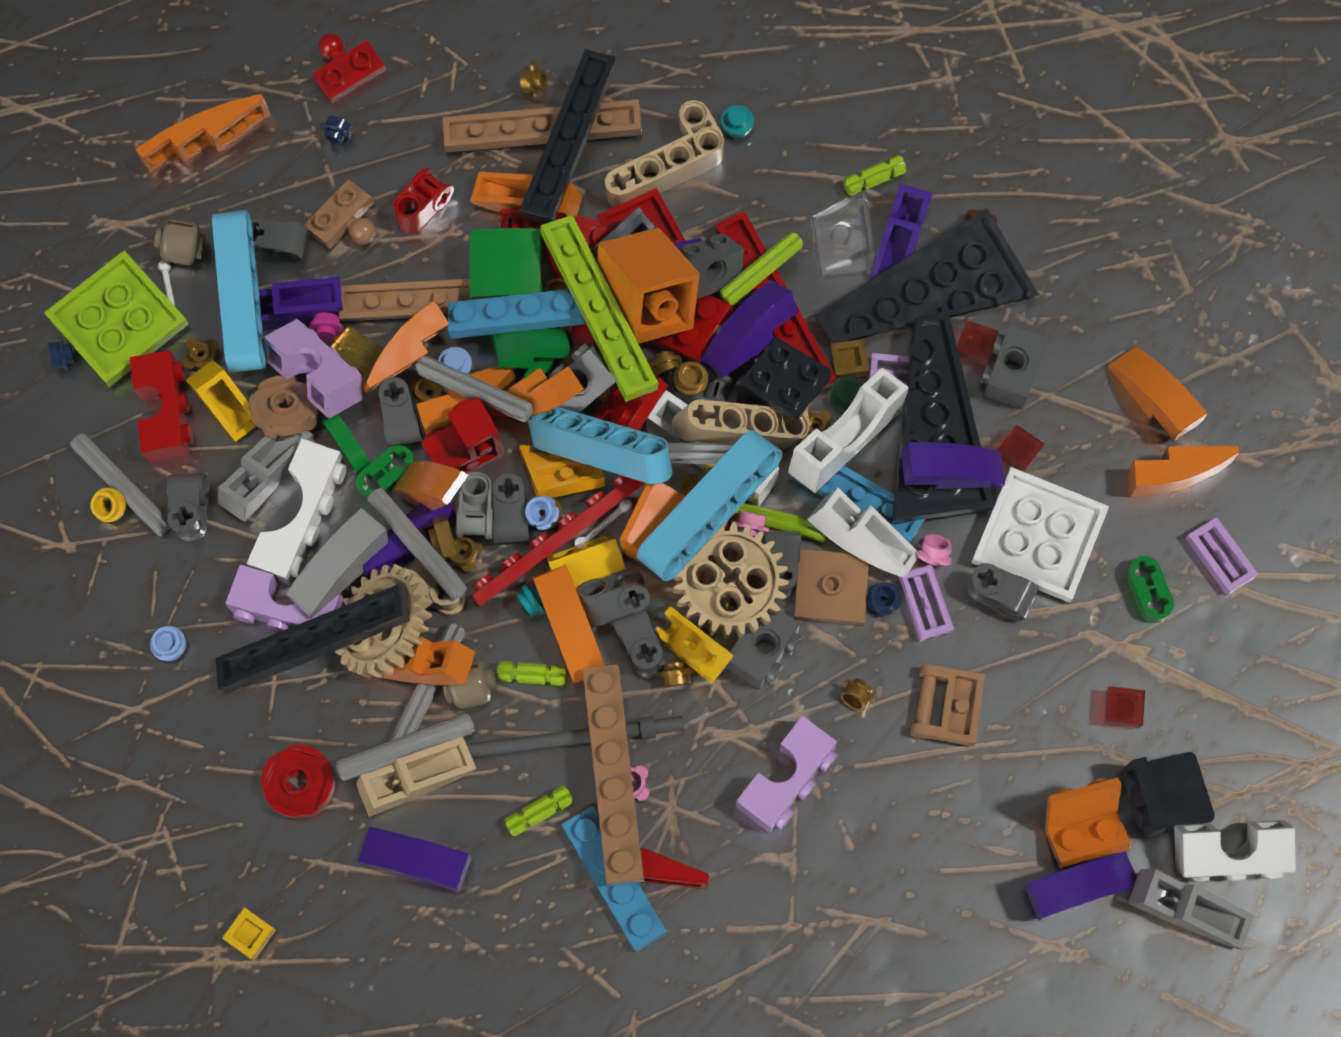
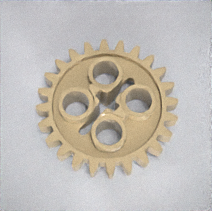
[672,522,789,638]
[335,564,433,679]

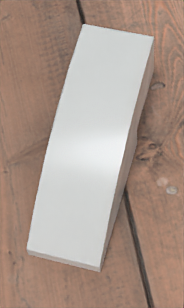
[807,487,918,578]

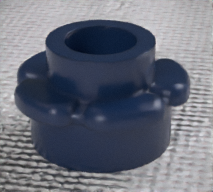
[321,116,353,145]
[49,338,74,371]
[866,582,901,616]

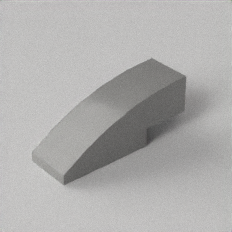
[218,430,313,522]
[287,508,388,618]
[1128,869,1254,950]

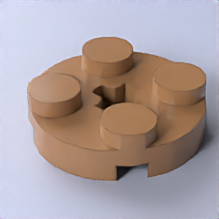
[249,375,319,438]

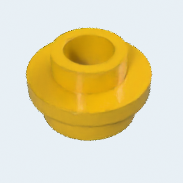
[90,487,126,522]

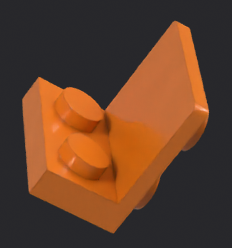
[1045,778,1131,869]

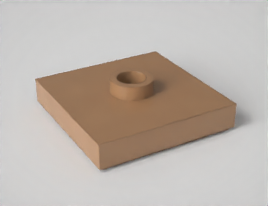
[794,549,869,626]

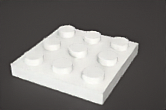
[971,467,1109,603]

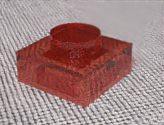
[957,320,999,366]
[996,424,1045,472]
[1104,686,1145,728]

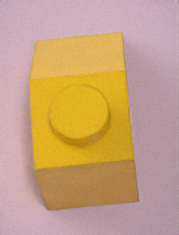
[186,360,256,442]

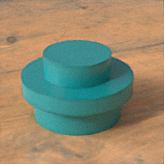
[721,105,754,138]
[516,584,546,617]

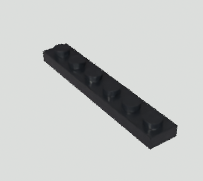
[519,49,617,224]
[215,584,410,694]

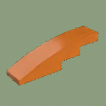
[135,94,271,173]

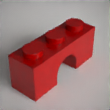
[129,350,194,464]

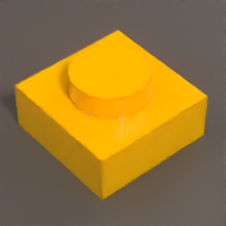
[222,907,276,961]

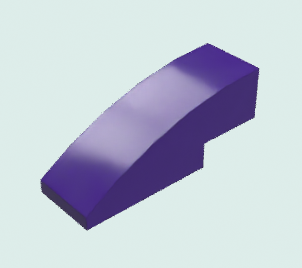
[869,183,934,281]
[259,277,343,331]
[701,280,798,378]
[901,442,1005,489]
[363,502,457,579]
[357,827,472,893]
[1025,851,1137,921]

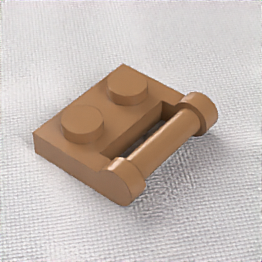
[910,664,985,747]

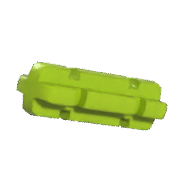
[843,155,907,196]
[497,661,567,686]
[504,786,573,836]

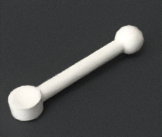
[157,260,175,306]
[574,499,633,545]

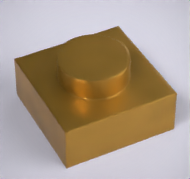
[830,339,870,380]
[428,514,458,558]

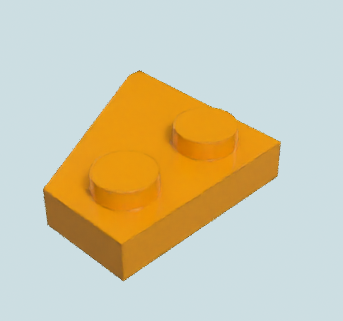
[519,445,605,498]

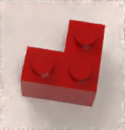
[421,397,505,474]

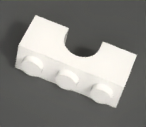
[1174,820,1296,882]

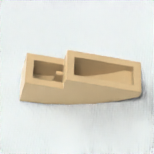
[356,736,476,817]

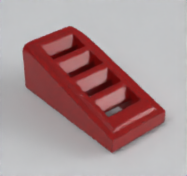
[641,848,709,889]

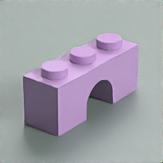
[264,319,363,418]
[225,565,345,632]
[736,715,838,834]

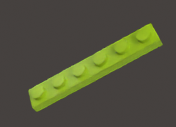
[540,215,659,402]

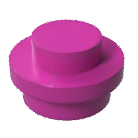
[308,312,343,342]

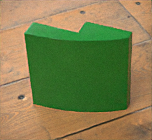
[469,228,543,299]
[491,326,570,368]

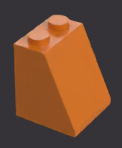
[597,228,700,344]
[620,483,728,584]

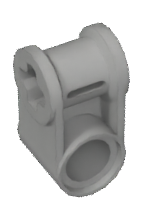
[456,472,493,539]

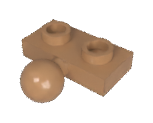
[304,179,376,249]

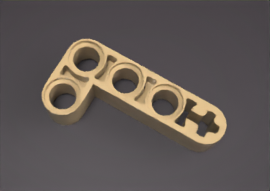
[605,100,724,207]
[672,399,809,450]

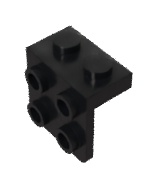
[734,337,832,420]
[1123,752,1215,839]

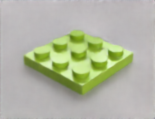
[44,250,189,387]

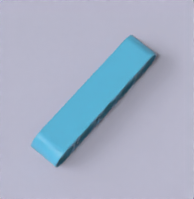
[212,209,266,373]
[528,407,673,484]
[637,430,782,581]

